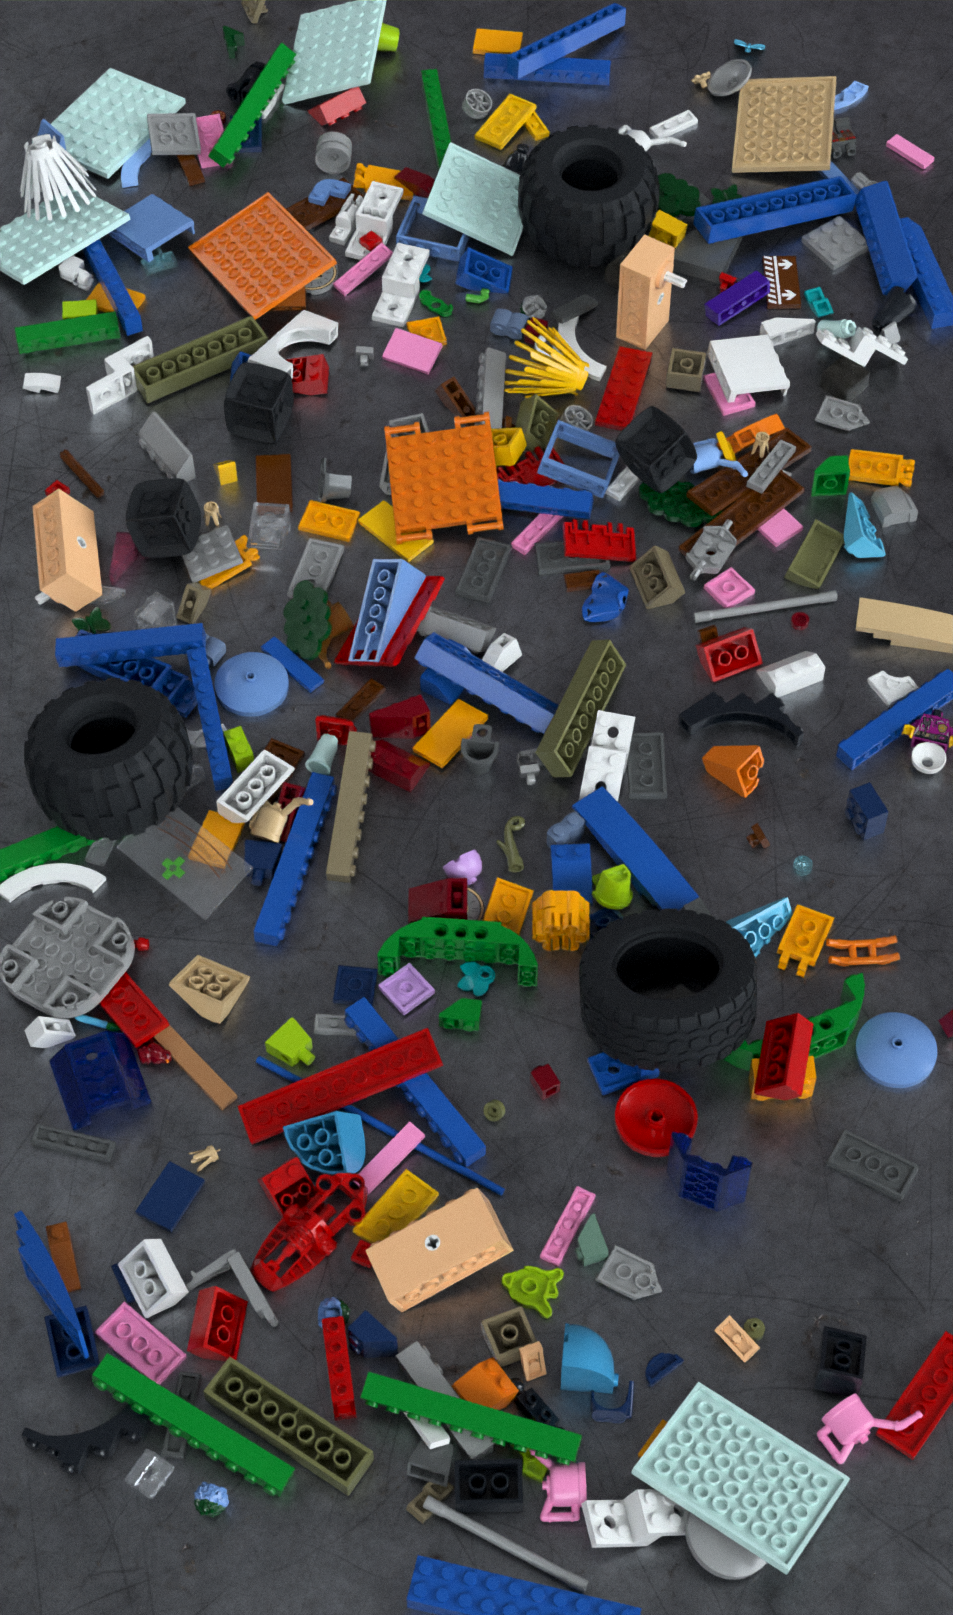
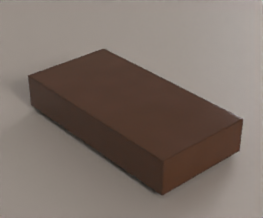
[563,570,602,592]

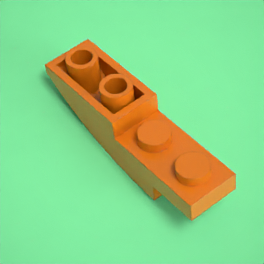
[716,414,785,459]

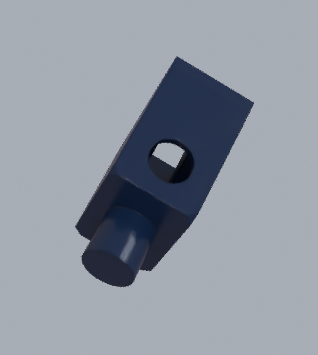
[244,839,283,886]

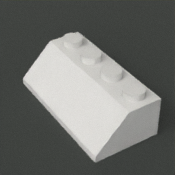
[216,749,295,823]

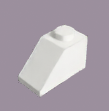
[24,1016,76,1048]

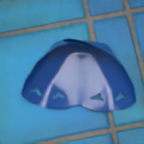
[582,572,629,622]

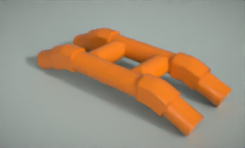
[826,935,900,967]

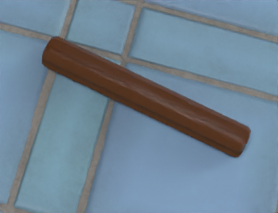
[60,449,105,498]

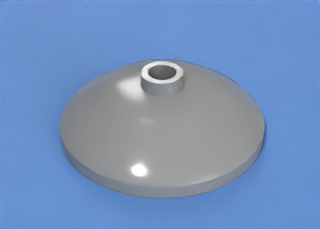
[708,59,752,97]

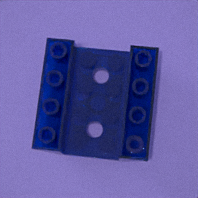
[49,1031,152,1131]
[667,1132,753,1212]

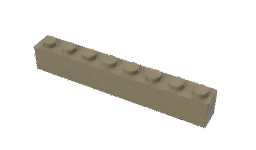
[326,731,376,883]

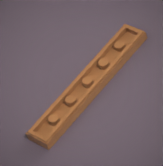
[153,1026,238,1110]

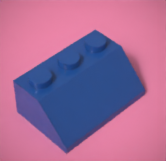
[420,639,470,706]

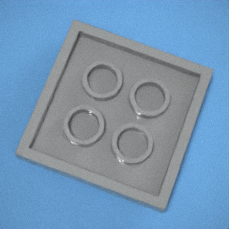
[147,113,201,155]
[801,216,869,270]
[182,524,243,583]

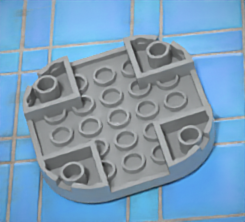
[0,897,135,1018]

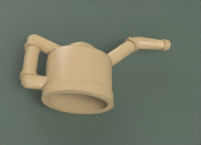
[249,797,313,843]

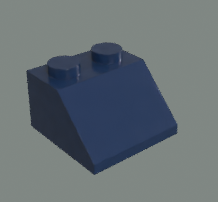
[347,1310,398,1358]

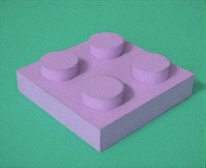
[378,963,435,1016]

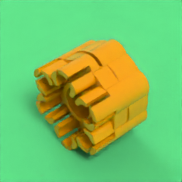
[532,890,590,951]

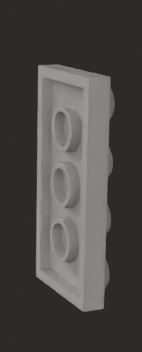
[287,538,344,598]

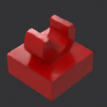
[719,272,737,292]

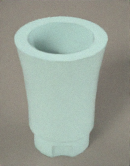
[817,319,856,339]
[305,734,338,775]

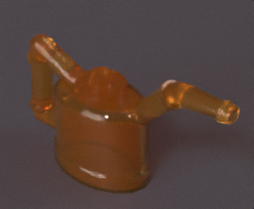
[318,600,354,669]

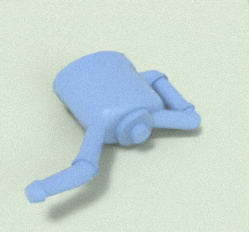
[689,438,748,477]

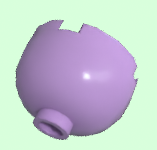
[443,850,482,886]

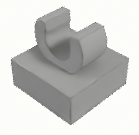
[356,346,375,366]
[518,763,540,785]

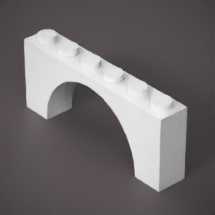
[247,310,338,379]

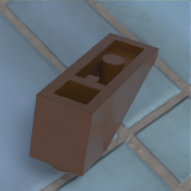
[435,376,476,427]

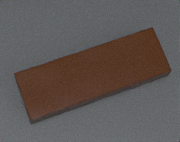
[176,154,205,186]
[336,678,386,724]

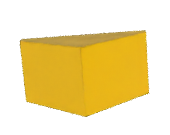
[213,460,238,485]

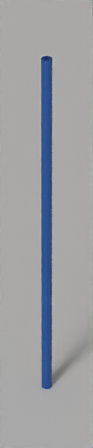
[256,1056,505,1196]

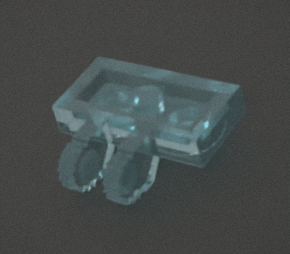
[140,246,178,276]

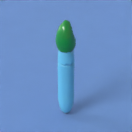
[75,1015,120,1032]

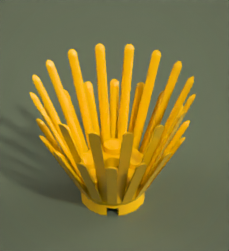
[504,317,589,398]

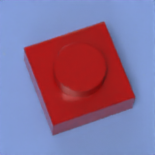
[359,230,383,252]
[45,480,71,496]
[351,1239,372,1269]

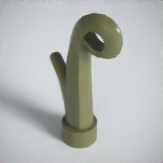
[496,816,525,873]

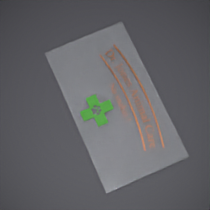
[117,807,253,921]

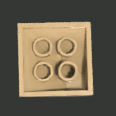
[169,955,250,1024]

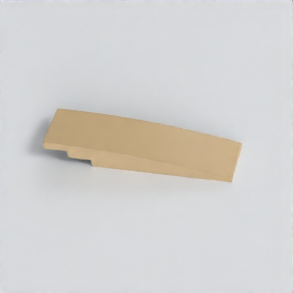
[855,598,953,653]

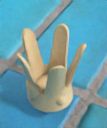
[751,432,770,458]
[203,501,222,526]
[188,1145,221,1172]

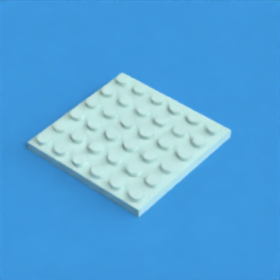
[422,142,523,256]

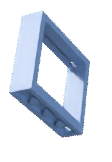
[396,196,470,262]
[537,420,620,498]

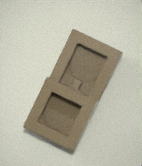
[406,1482,455,1524]

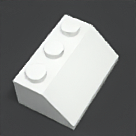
[757,651,825,697]
[118,1239,189,1318]

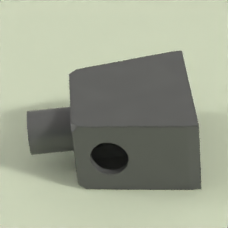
[406,1439,454,1487]

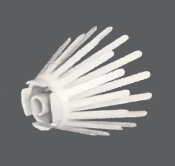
[20,134,96,221]

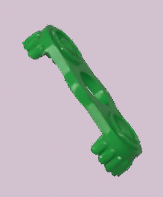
[419,290,453,317]

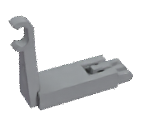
[185,1249,278,1327]

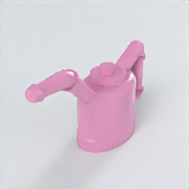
[817,1393,923,1464]
[529,1450,587,1523]

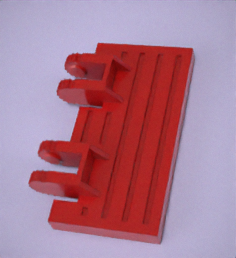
[496,447,565,487]
[563,519,636,562]

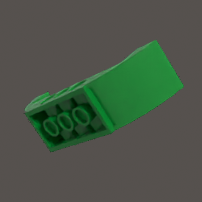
[377,917,538,987]
[723,973,865,1071]

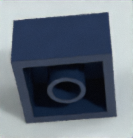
[845,782,889,840]

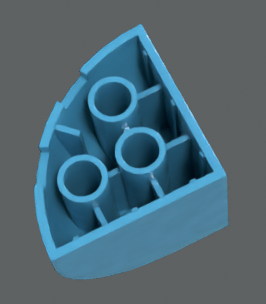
[283,1111,365,1175]
[560,1323,619,1394]

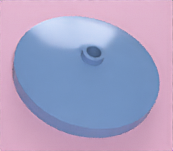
[214,652,289,717]
[855,1012,937,1088]

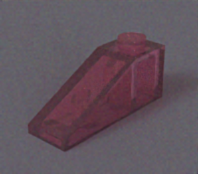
[109,532,139,586]

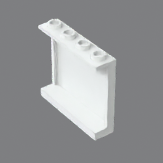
[707,334,790,403]

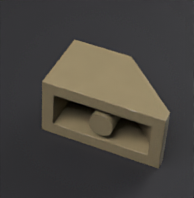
[176,583,212,624]

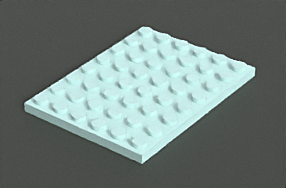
[282,0,387,105]
[32,68,186,179]
[0,185,131,285]
[631,1382,850,1575]

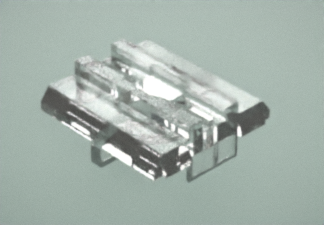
[124,1449,175,1499]

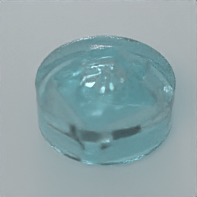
[793,856,813,876]

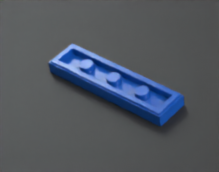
[261,636,324,693]

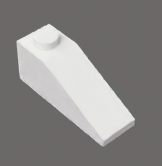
[759,317,816,346]

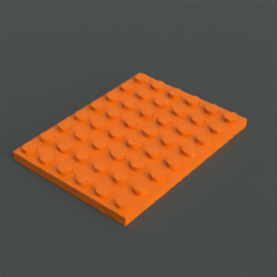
[188,192,337,320]

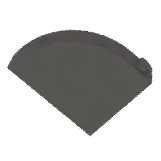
[673,229,742,284]

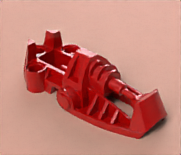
[250,1173,368,1292]

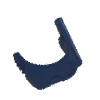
[590,1381,635,1424]

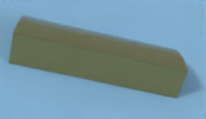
[784,519,844,589]

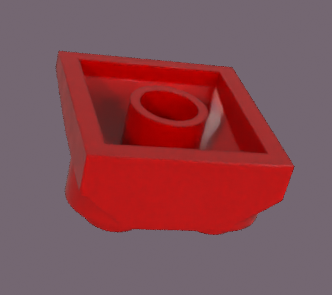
[315,715,357,746]

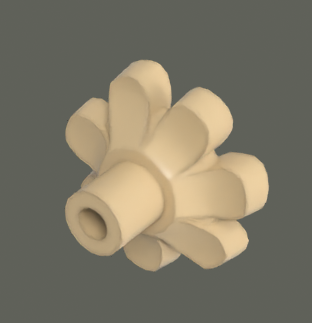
[691,71,711,89]

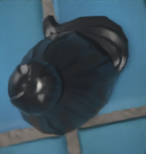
[501,143,530,175]

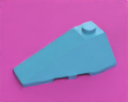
[843,492,886,558]
[726,897,793,957]

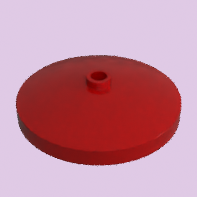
[614,1079,698,1157]

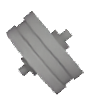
[462,88,492,119]
[559,405,593,431]

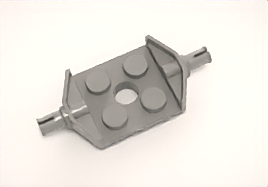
[686,519,737,581]

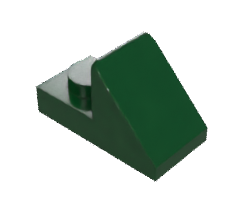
[222,26,245,59]

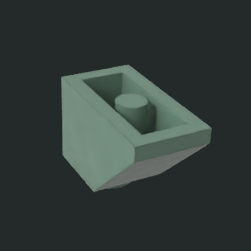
[575,1213,609,1267]

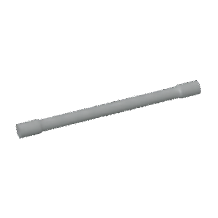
[693,591,837,623]
[423,1495,589,1594]

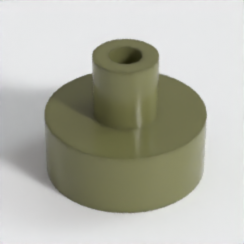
[483,1099,505,1122]
[743,1318,765,1341]

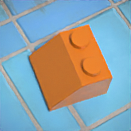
[452,1357,519,1410]

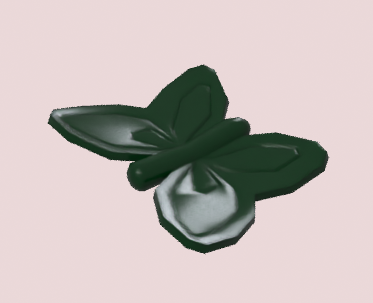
[711,184,743,204]
[72,607,112,634]

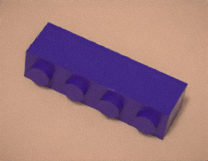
[705,270,770,326]

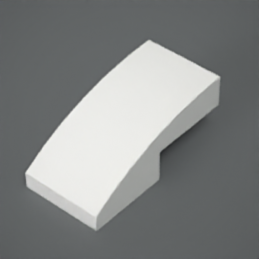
[22,373,61,393]

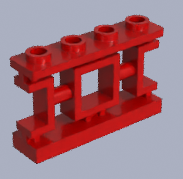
[322,1316,357,1421]

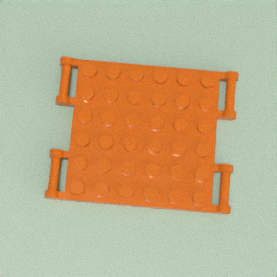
[384,412,504,545]

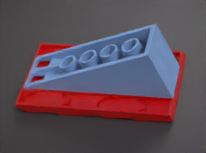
[334,559,445,667]

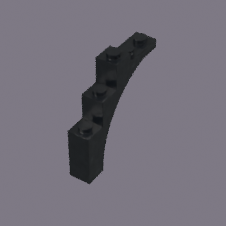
[678,691,804,747]
[21,1404,153,1474]

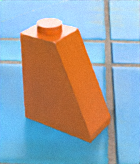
[702,745,764,798]

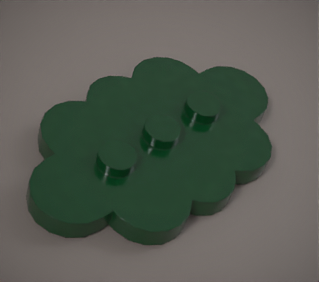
[658,173,701,217]
[639,481,723,527]
[283,580,332,661]

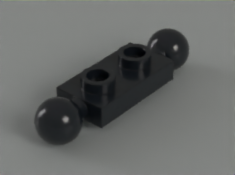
[510,1378,565,1430]

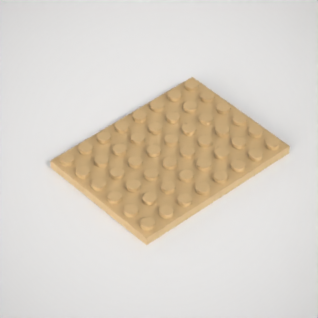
[732,76,836,173]

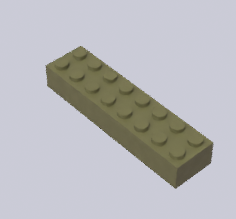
[133,316,268,404]
[535,639,626,777]
[203,1357,374,1496]

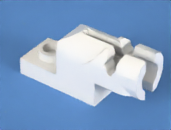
[329,193,363,246]
[58,255,94,291]

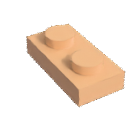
[714,1315,760,1363]
[519,1341,547,1382]

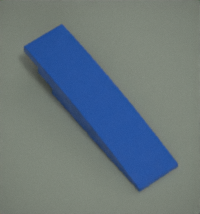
[76,629,197,718]
[572,786,699,911]
[14,1210,89,1359]

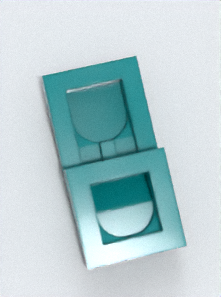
[804,287,834,318]

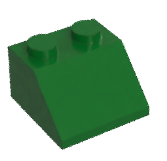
[811,455,850,496]

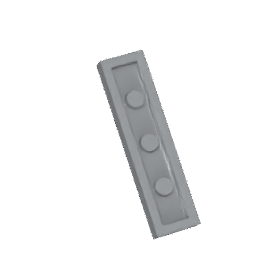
[746,440,796,494]

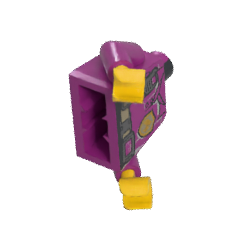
[901,710,953,753]

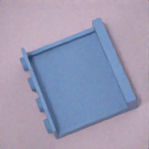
[109,194,195,262]

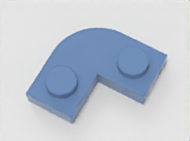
[308,179,351,206]

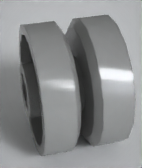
[315,132,352,174]

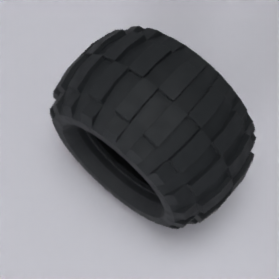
[518,125,660,267]
[24,678,193,841]

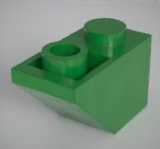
[439,998,482,1032]

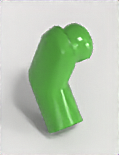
[465,288,490,304]

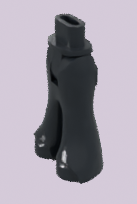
[226,61,265,103]

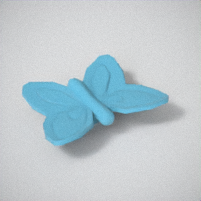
[734,39,765,52]

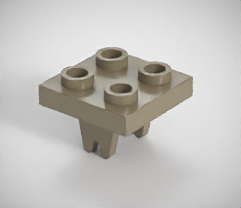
[241,0,268,24]

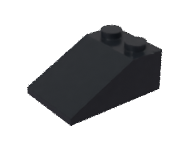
[814,1326,867,1397]

